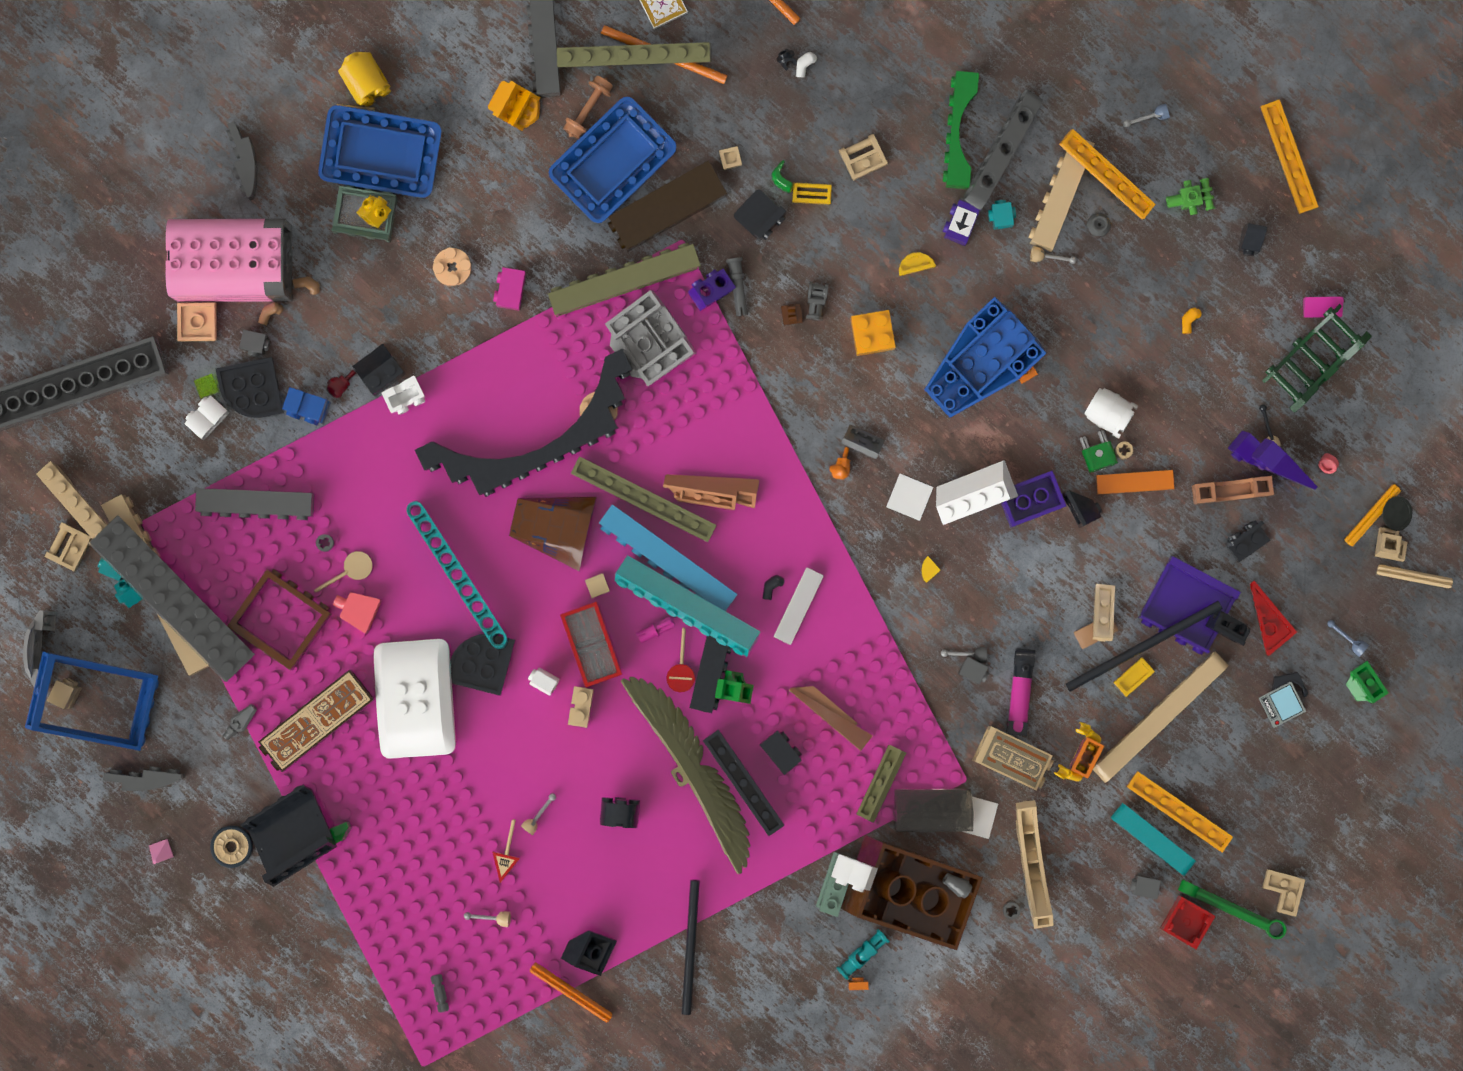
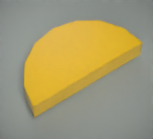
[899,252,936,277]

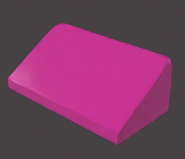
[1303,297,1344,318]

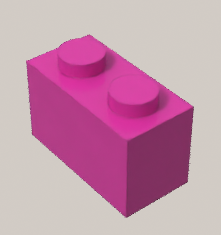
[493,267,526,311]

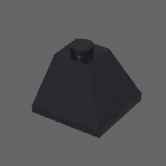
[1062,490,1102,528]
[561,930,617,976]

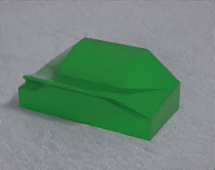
[1346,661,1389,704]
[330,821,352,843]

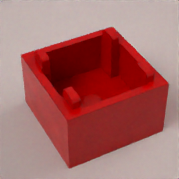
[1160,895,1215,950]

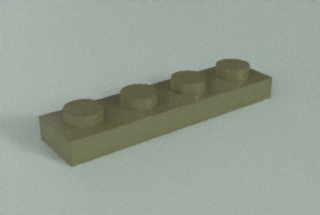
[856,745,906,823]

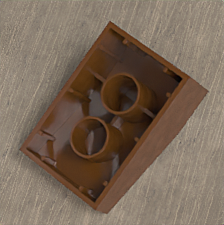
[841,835,983,950]

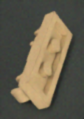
[1093,584,1115,642]

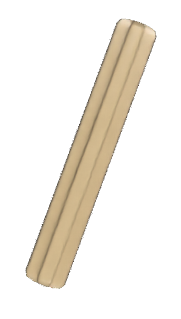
[1377,565,1453,588]

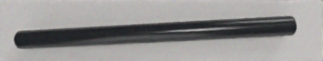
[681,880,700,1015]

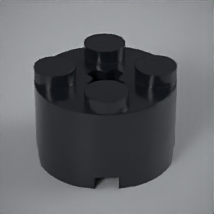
[600,797,640,828]

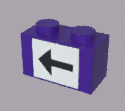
[942,200,980,246]

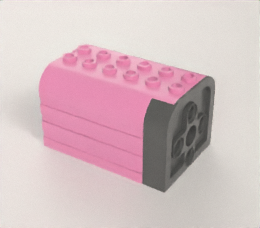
[166,219,292,302]

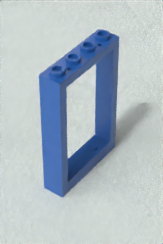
[25,651,159,751]

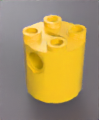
[338,52,391,107]

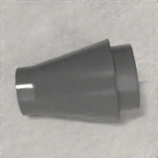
[942,873,972,898]

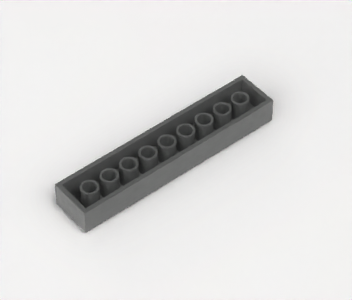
[0,336,169,431]
[88,516,255,682]

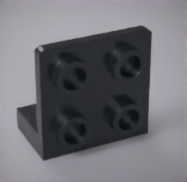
[1225,520,1271,563]

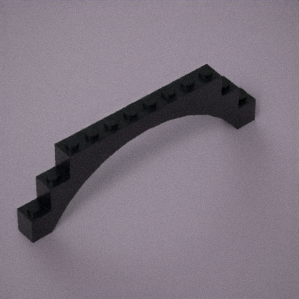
[415,349,633,497]

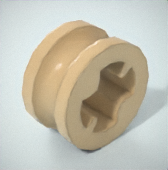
[1115,441,1133,460]

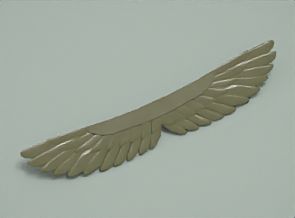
[621,677,750,874]

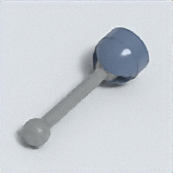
[1123,103,1170,127]

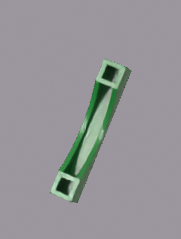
[943,71,979,189]

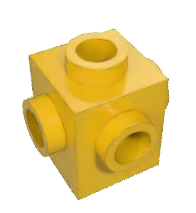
[356,195,392,228]

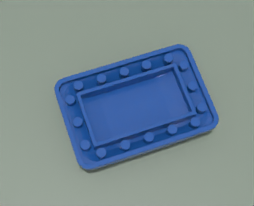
[549,97,676,223]
[318,105,442,198]

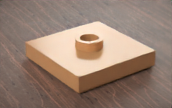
[177,302,217,342]

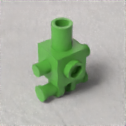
[1166,178,1215,215]

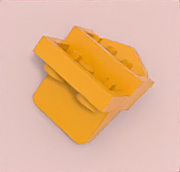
[488,81,540,131]

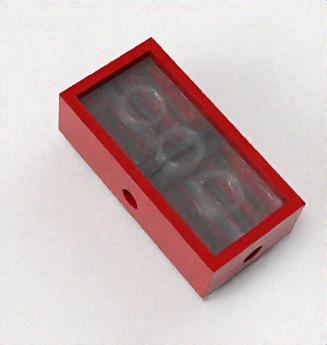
[560,602,623,688]

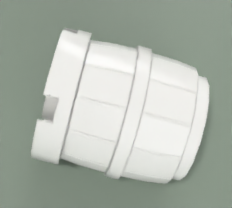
[1085,388,1138,439]

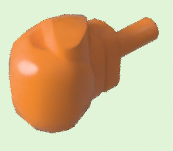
[830,447,851,480]

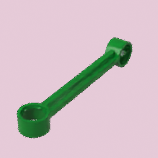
[1178,879,1287,939]

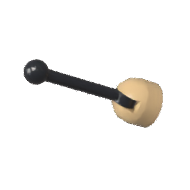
[1259,404,1281,447]

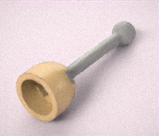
[1030,246,1077,264]
[521,793,556,836]
[464,911,511,927]

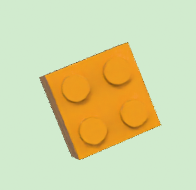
[850,310,896,356]

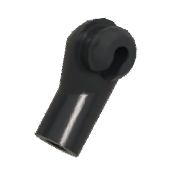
[762,575,784,600]

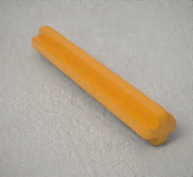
[1344,484,1401,546]

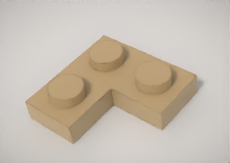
[1262,869,1306,917]

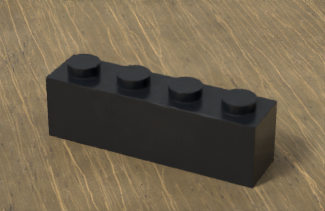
[689,635,732,714]

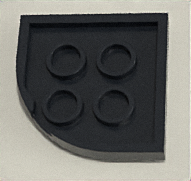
[215,357,284,418]
[450,634,515,696]

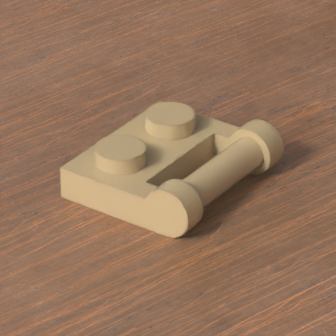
[839,134,888,181]
[44,522,92,572]

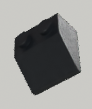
[352,344,406,397]

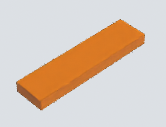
[1096,470,1174,495]

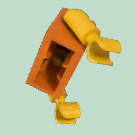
[1054,722,1104,781]

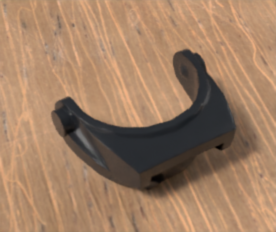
[1271,672,1308,697]

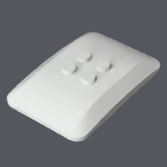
[374,639,456,758]

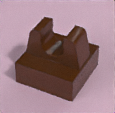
[781,304,803,326]

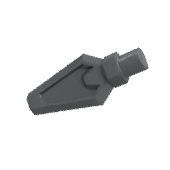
[223,704,257,740]

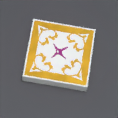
[639,0,688,30]

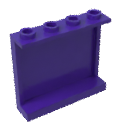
[1138,556,1241,655]

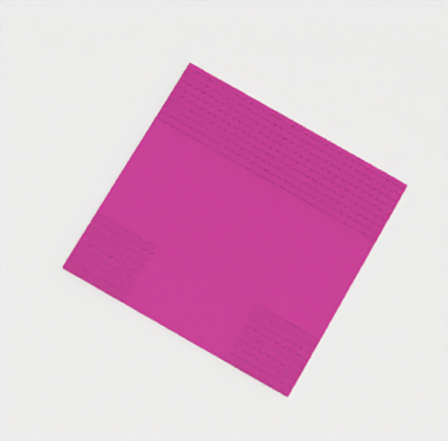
[142,240,967,1066]

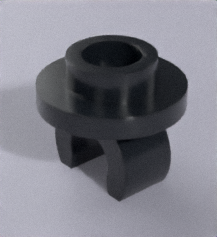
[776,49,797,71]

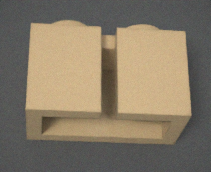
[47,678,82,709]
[568,686,594,728]

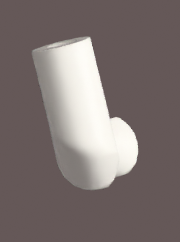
[796,52,817,78]

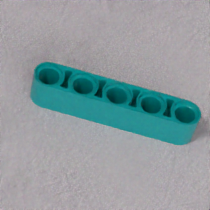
[1110,803,1196,876]

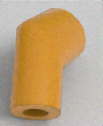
[1182,308,1202,334]

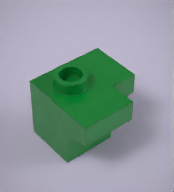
[715,670,754,704]

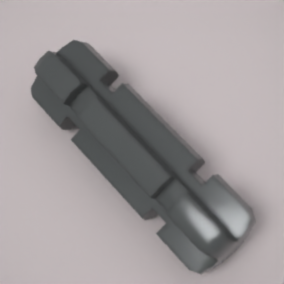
[431,974,449,1013]

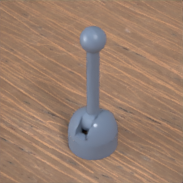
[1327,620,1369,657]

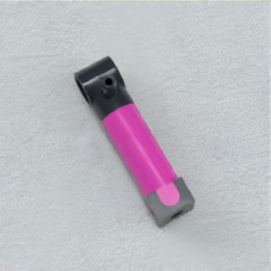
[1006,648,1036,736]

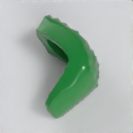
[771,160,793,193]

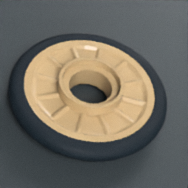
[210,826,253,868]

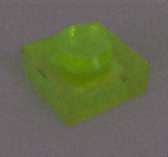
[194,374,219,399]

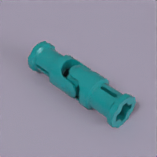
[836,928,890,981]

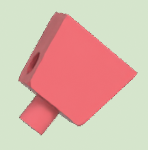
[333,592,382,634]

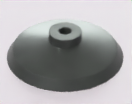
[1382,496,1413,531]

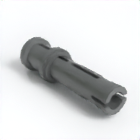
[726,257,748,316]

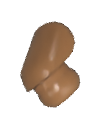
[293,277,320,295]
[258,302,283,326]

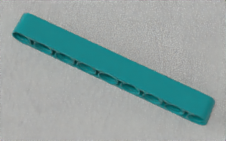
[407,501,508,649]

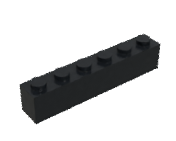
[703,729,785,836]

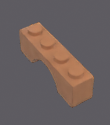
[1192,476,1274,505]

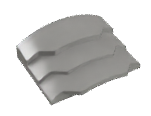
[605,290,696,387]
[23,610,56,688]

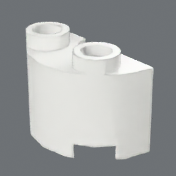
[382,376,426,415]

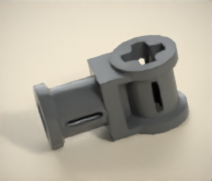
[806,281,829,321]

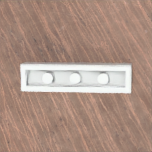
[774,567,823,645]

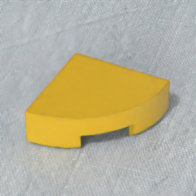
[921,556,941,583]

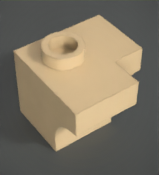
[1375,527,1407,562]

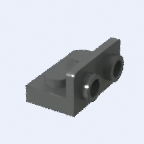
[842,424,885,459]

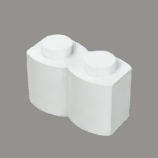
[184,396,229,440]
[528,668,560,696]
[831,854,878,892]

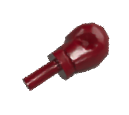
[327,370,356,398]

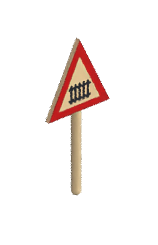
[492,819,520,883]

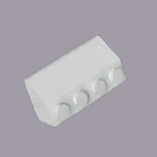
[936,460,1018,525]

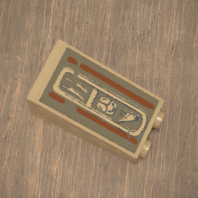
[972,726,1054,790]

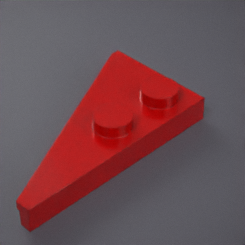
[1250,581,1297,656]

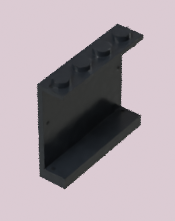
[240,785,337,887]

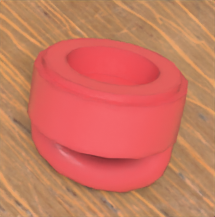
[1318,453,1339,474]

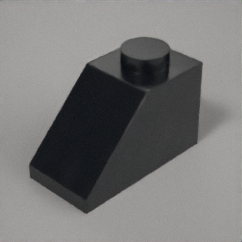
[1238,223,1267,256]

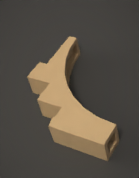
[1016,800,1053,929]

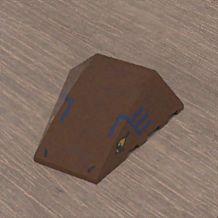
[509,497,597,572]

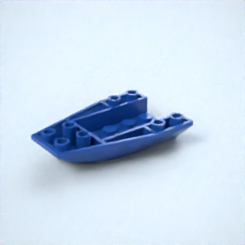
[924,297,1047,418]

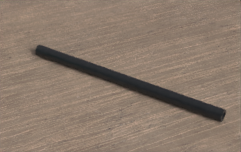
[1066,601,1223,692]

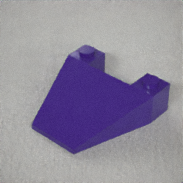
[1228,431,1317,490]

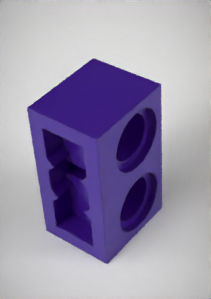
[688,269,736,311]

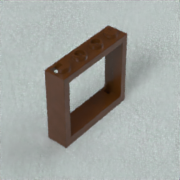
[227,569,332,670]

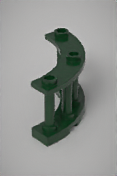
[1262,304,1372,413]

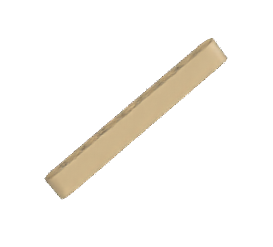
[1093,651,1229,783]

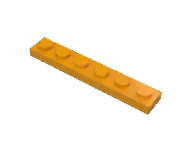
[1261,99,1318,214]
[1059,129,1156,219]
[1126,771,1233,853]

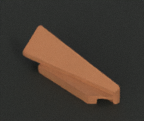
[663,474,759,510]
[789,686,872,751]

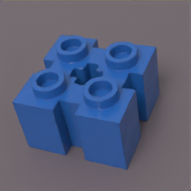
[282,387,331,426]

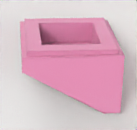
[149,839,174,864]

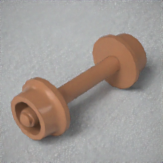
[563,75,613,139]

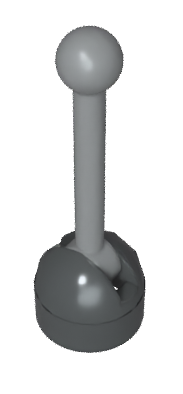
[941,647,987,663]

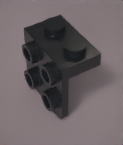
[734,190,786,242]

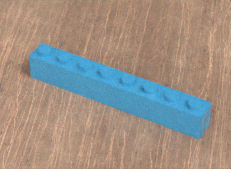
[599,504,738,611]

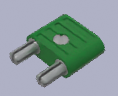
[1080,430,1118,473]

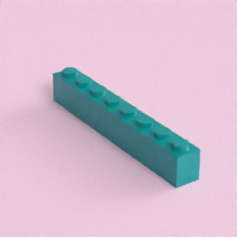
[615,555,760,657]

